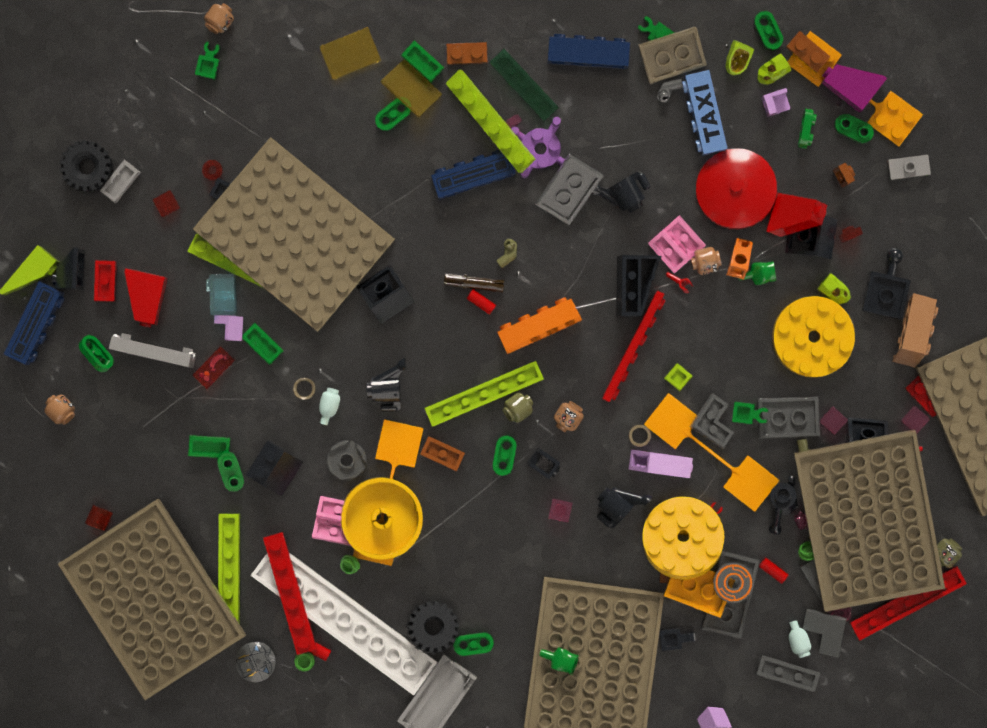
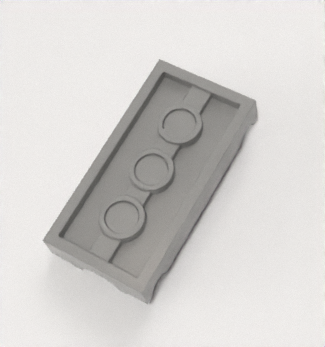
[109,333,196,368]
[397,654,477,728]

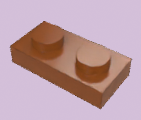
[786,31,830,73]
[447,42,487,65]
[832,162,855,188]
[420,436,465,471]

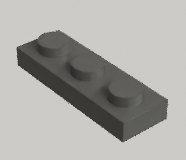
[756,655,820,692]

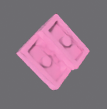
[648,215,706,273]
[312,496,351,546]

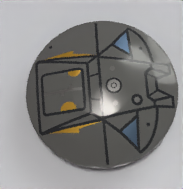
[235,642,276,682]

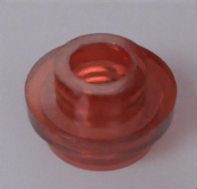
[202,160,223,180]

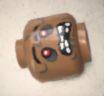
[204,3,234,34]
[691,247,721,275]
[45,395,75,425]
[554,401,584,432]

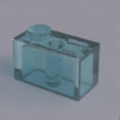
[206,274,237,316]

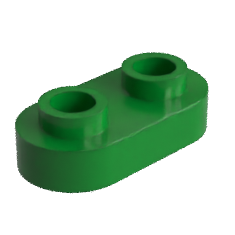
[754,11,783,50]
[375,97,411,131]
[798,108,817,149]
[834,114,874,143]
[79,335,114,372]
[493,436,516,476]
[217,451,244,492]
[453,632,494,656]

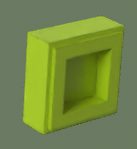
[664,363,692,391]

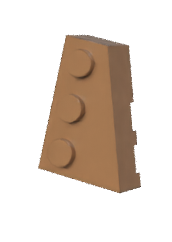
[892,293,938,368]

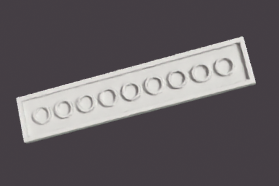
[251,553,438,695]

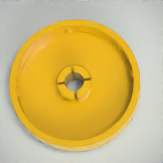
[772,296,855,377]
[340,477,423,560]
[642,497,724,580]

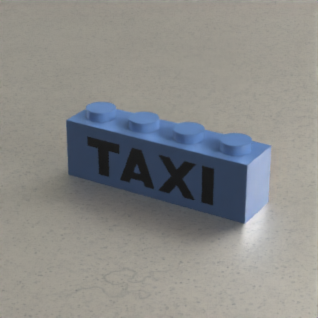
[682,70,727,156]

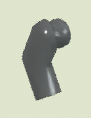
[657,79,683,103]

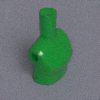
[739,261,777,285]
[539,647,579,675]

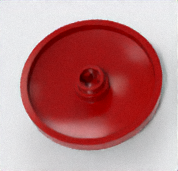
[696,149,777,229]

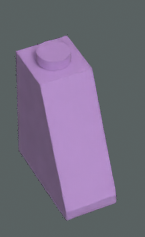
[629,450,693,478]

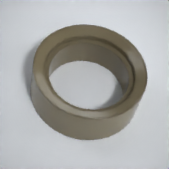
[293,378,316,400]
[628,425,651,447]

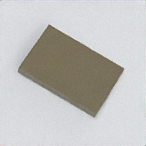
[638,27,707,84]

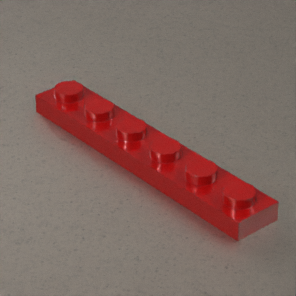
[602,290,666,402]
[263,532,317,655]
[849,566,967,641]

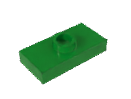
[401,40,444,83]
[242,323,284,365]
[188,435,230,458]

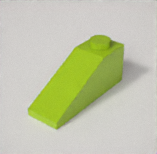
[0,245,59,295]

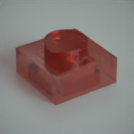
[152,190,180,218]
[839,225,863,243]
[85,505,113,531]

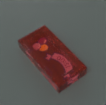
[192,346,236,389]

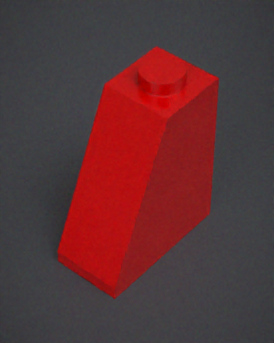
[766,193,828,237]
[125,268,168,328]

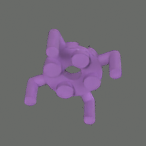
[511,117,565,179]

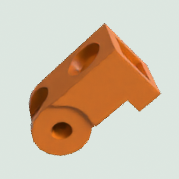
[726,238,753,280]

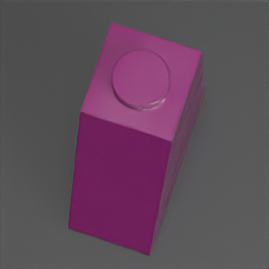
[822,64,887,113]

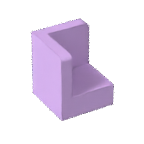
[761,88,790,117]
[214,315,243,341]
[697,707,732,728]

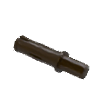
[444,274,504,293]

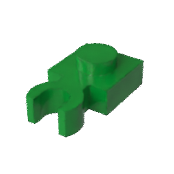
[638,16,675,41]
[195,42,220,80]
[732,402,769,424]

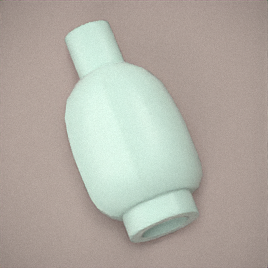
[319,387,340,425]
[789,620,811,658]

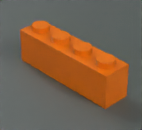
[497,297,582,355]

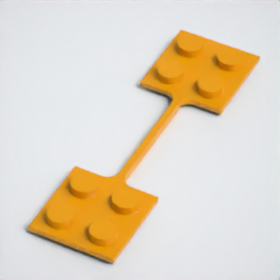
[787,31,923,147]
[644,393,779,512]
[353,419,424,566]

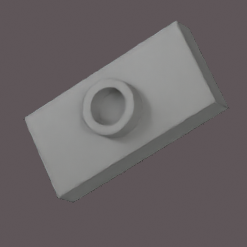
[887,155,931,180]
[99,159,141,204]

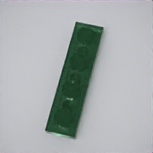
[489,49,559,121]

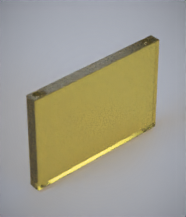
[319,27,381,80]
[381,59,442,117]

